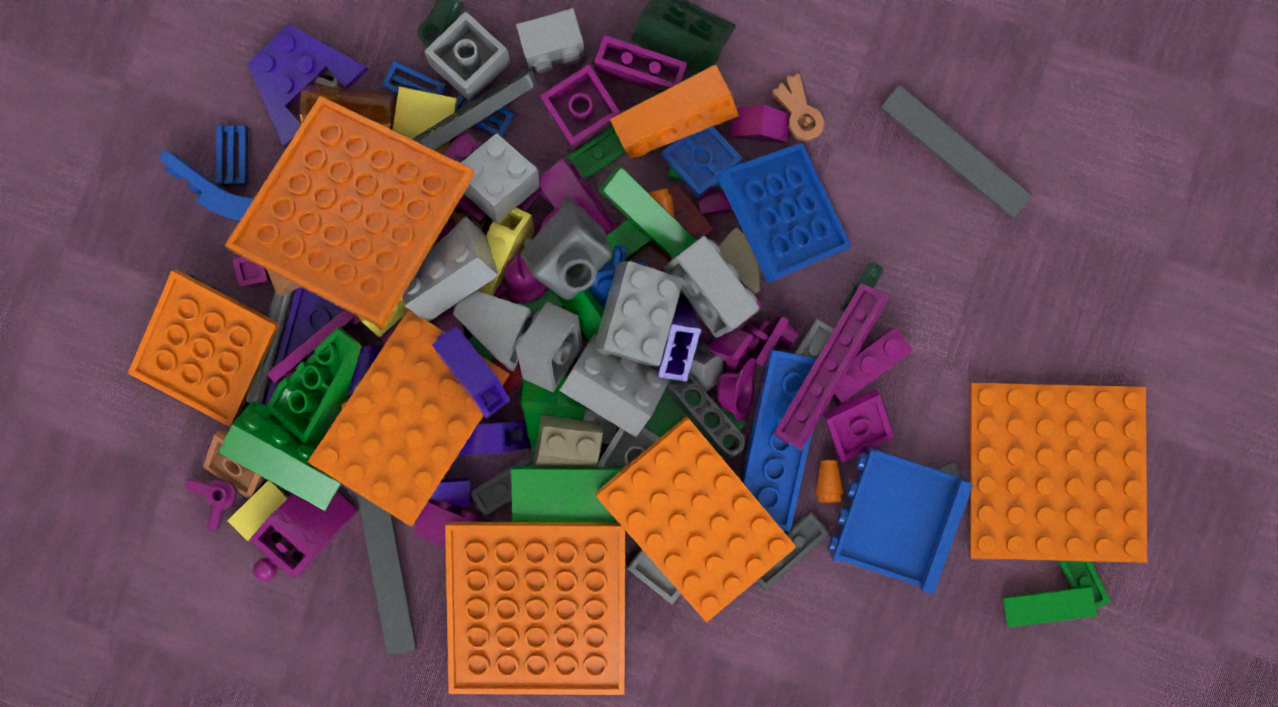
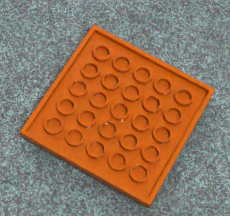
[225,96,475,329]
[968,383,1147,563]
[445,522,625,695]

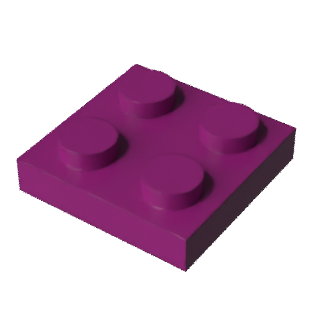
[822,389,894,462]

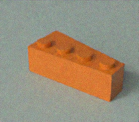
[610,64,739,159]

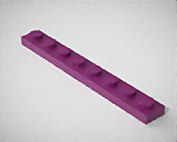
[267,222,455,383]

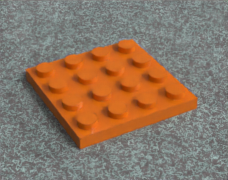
[128,269,280,427]

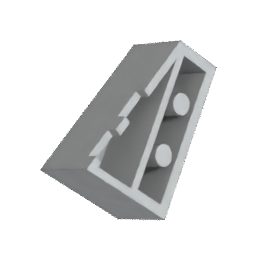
[402,216,498,322]

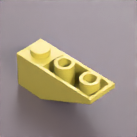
[476,208,534,296]

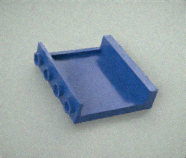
[827,447,973,595]

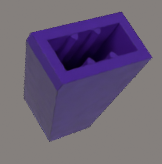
[657,296,701,381]
[431,327,510,418]
[458,420,531,455]

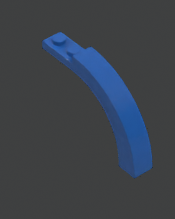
[158,149,254,222]

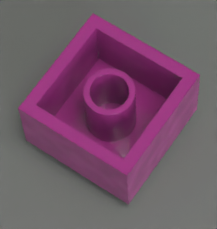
[540,64,621,151]

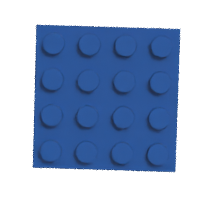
[716,143,852,283]

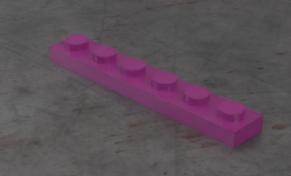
[774,283,888,450]

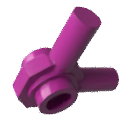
[185,478,238,531]

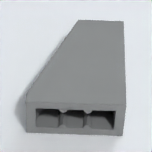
[453,291,534,371]

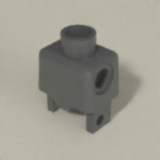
[521,196,612,300]

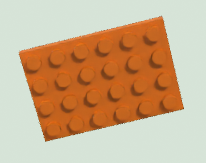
[308,309,510,527]
[594,416,796,623]

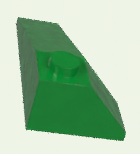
[266,328,362,444]
[520,376,586,463]

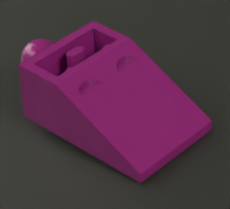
[249,491,359,582]

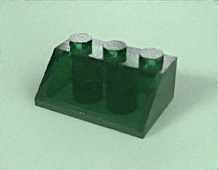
[631,0,737,75]

